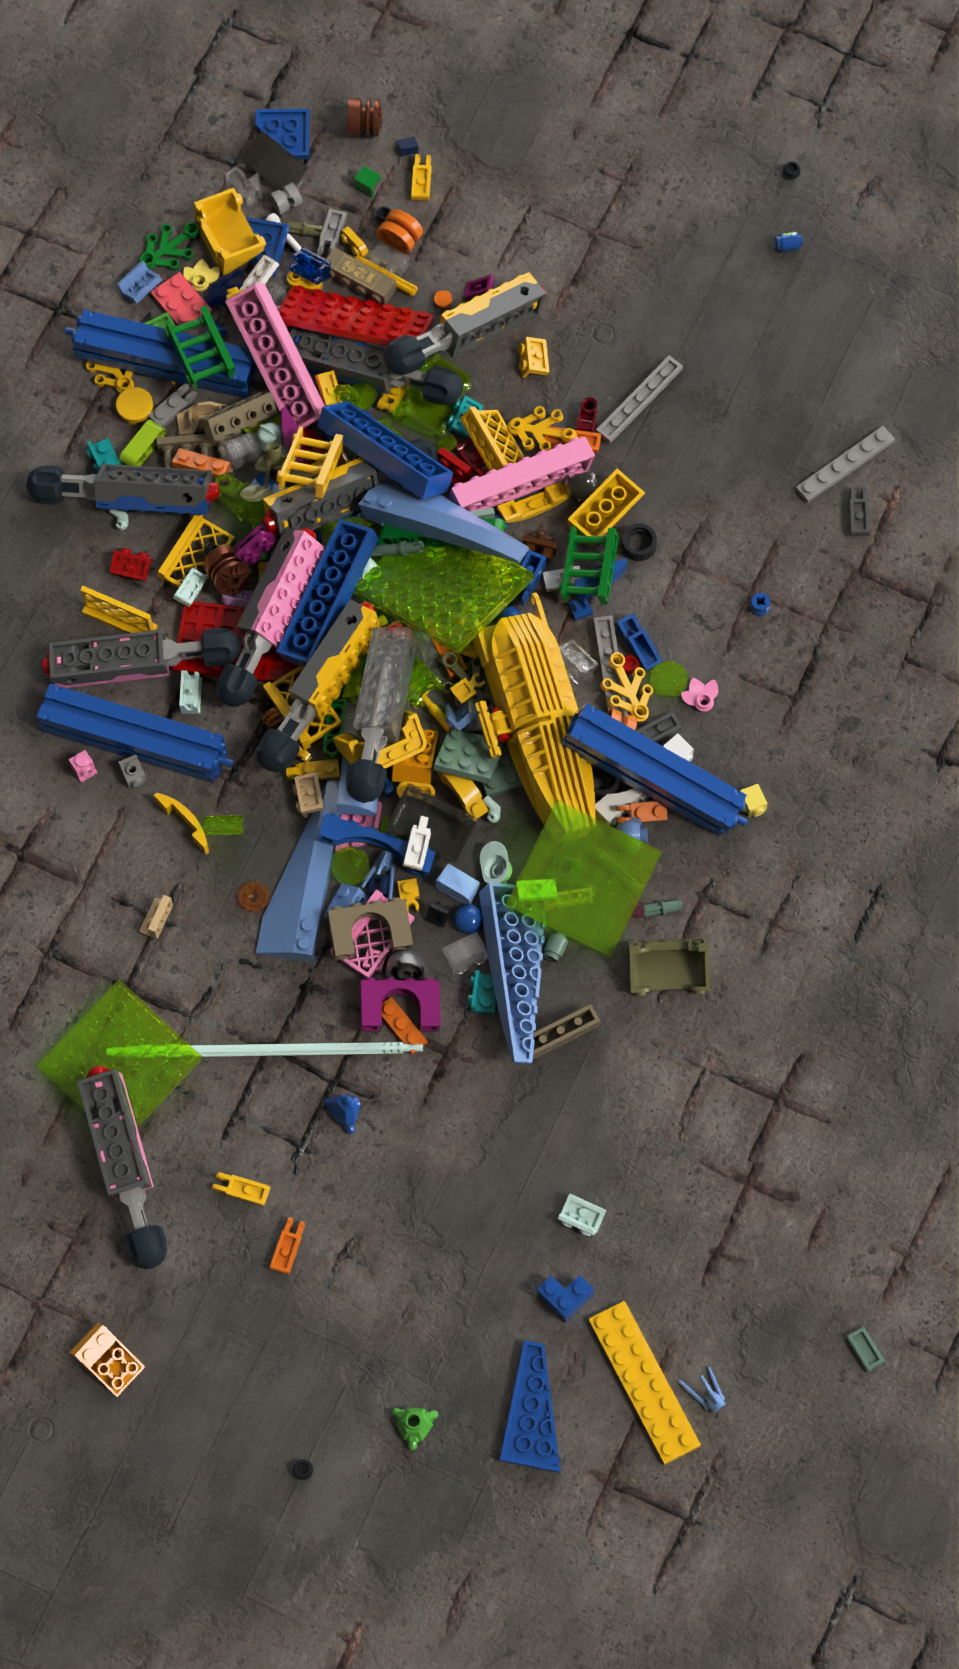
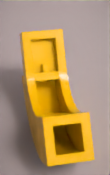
[435,770,488,821]

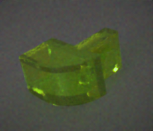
[334,382,378,410]

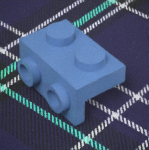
[117,261,162,304]
[445,700,477,731]
[324,883,368,919]

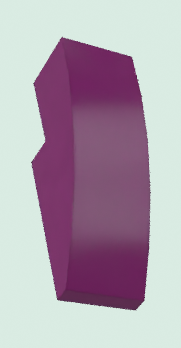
[280,407,307,463]

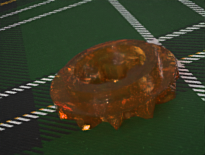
[239,881,270,912]

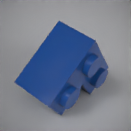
[537,1275,594,1323]

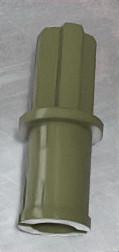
[287,221,323,237]

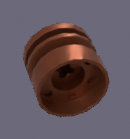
[347,98,383,137]
[204,545,252,595]

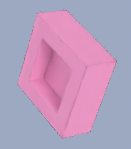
[363,948,387,973]

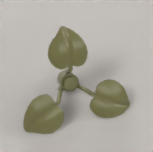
[240,444,318,502]

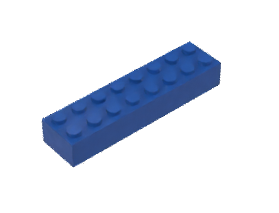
[317,401,453,499]
[276,519,379,667]

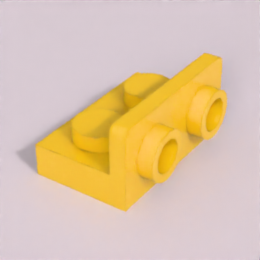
[517,337,549,378]

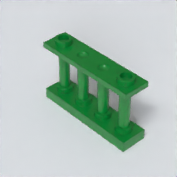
[164,306,236,391]
[559,526,619,604]

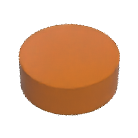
[434,290,452,309]

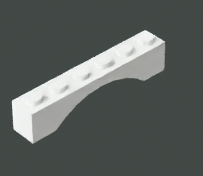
[595,733,694,829]

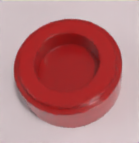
[622,655,640,675]

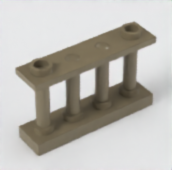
[157,434,235,482]

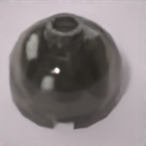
[563,473,600,503]

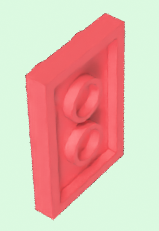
[151,272,212,333]

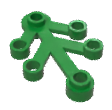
[139,222,199,271]

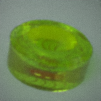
[438,435,457,451]

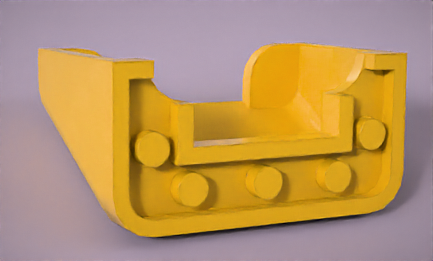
[194,188,266,276]
[333,709,427,768]

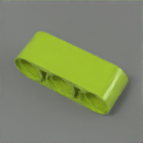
[119,419,166,466]

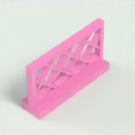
[330,889,415,978]

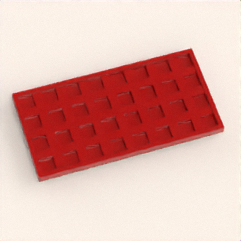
[278,285,434,346]
[173,601,301,685]

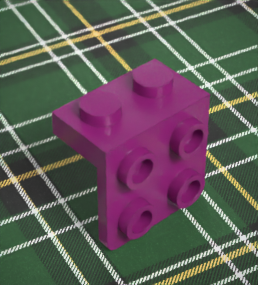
[234,523,278,565]

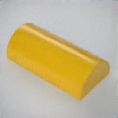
[567,469,645,546]

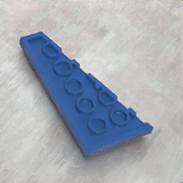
[500,1340,561,1473]

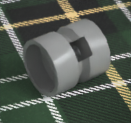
[269,183,303,215]

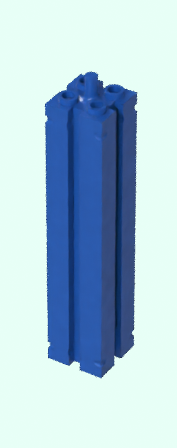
[64,309,256,398]
[37,683,234,783]
[561,703,748,836]

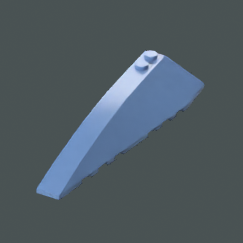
[358,479,529,563]
[256,779,341,963]

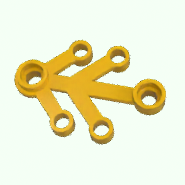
[86,361,134,393]
[508,406,577,451]
[600,652,653,722]

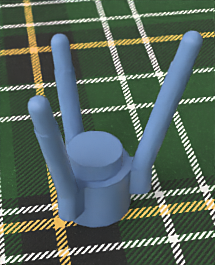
[361,851,396,899]
[678,1367,726,1413]

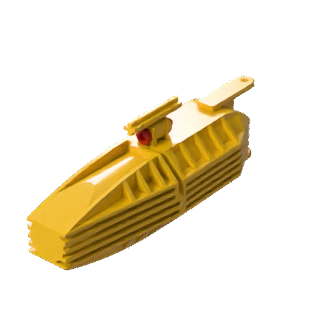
[466,593,595,844]

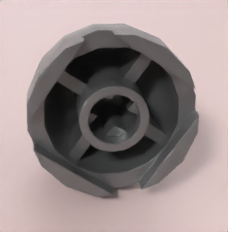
[386,950,425,981]

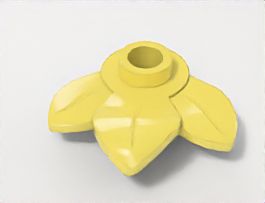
[183,259,220,292]

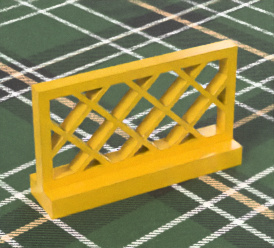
[460,407,525,471]
[157,515,235,598]
[80,586,158,634]
[263,666,343,750]

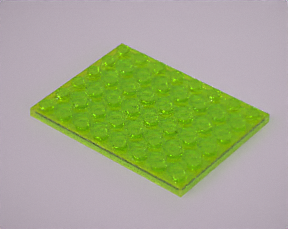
[354,546,535,654]

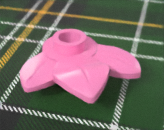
[681,678,718,712]

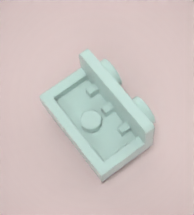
[558,1194,607,1236]

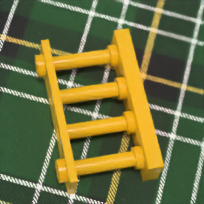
[276,427,343,498]

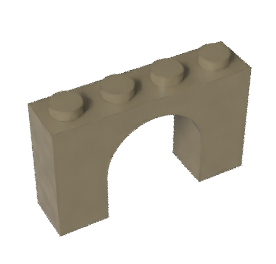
[327,898,413,961]

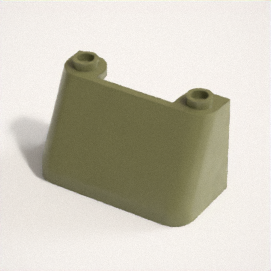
[628,938,710,996]

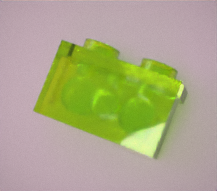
[203,815,245,835]

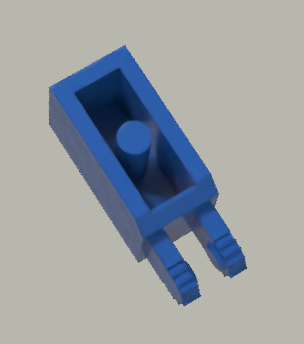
[509,550,546,606]

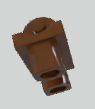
[523,530,557,562]

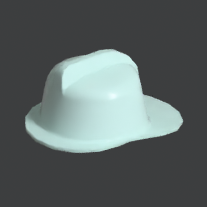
[255,423,287,457]
[480,841,512,884]

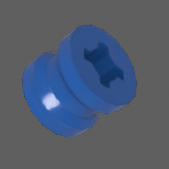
[751,593,770,616]

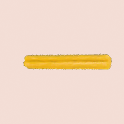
[355,255,418,296]

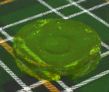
[650,661,688,698]
[332,847,370,885]

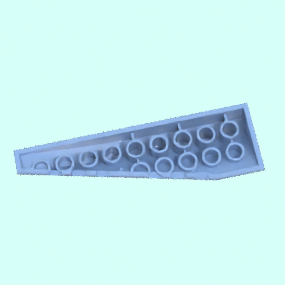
[479,882,546,1064]

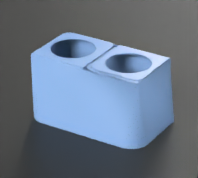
[435,863,480,905]

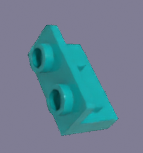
[445,395,483,439]
[86,438,121,474]
[468,970,497,1015]

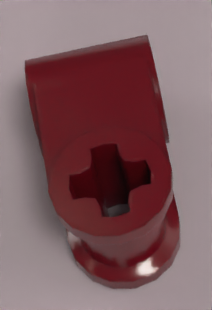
[576,397,598,433]

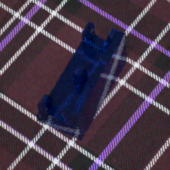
[289,247,331,285]

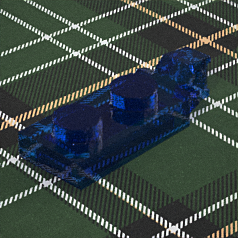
[204,267,248,307]

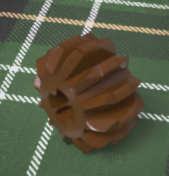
[261,707,285,730]

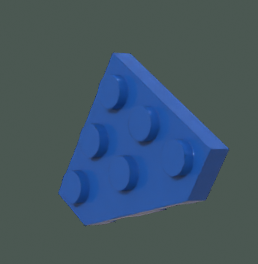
[255,108,310,159]
[245,217,290,277]

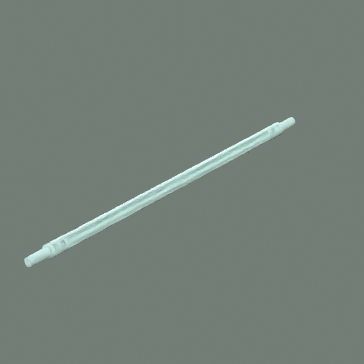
[107,1042,423,1058]

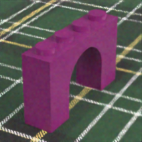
[359,978,441,1032]

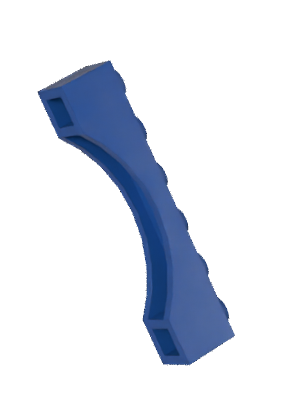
[316,813,436,878]

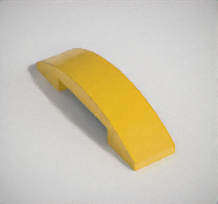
[497,481,570,523]
[154,793,209,854]

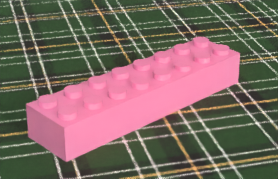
[226,283,325,430]
[448,437,595,511]

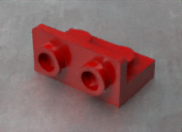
[437,447,472,486]
[110,547,154,581]

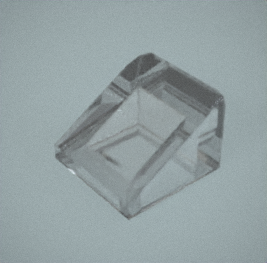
[248,173,262,201]

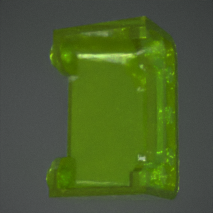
[392,353,472,439]

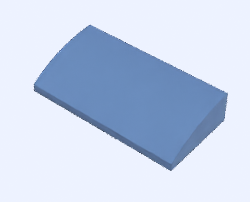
[337,756,378,816]

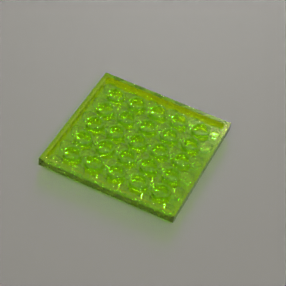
[505,800,662,957]
[37,980,203,1128]

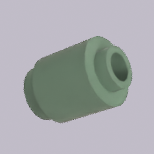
[543,932,569,963]

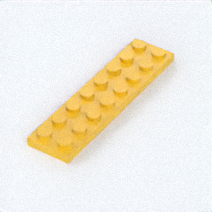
[588,1301,701,1465]

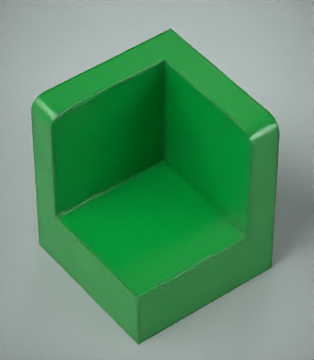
[354,165,381,198]

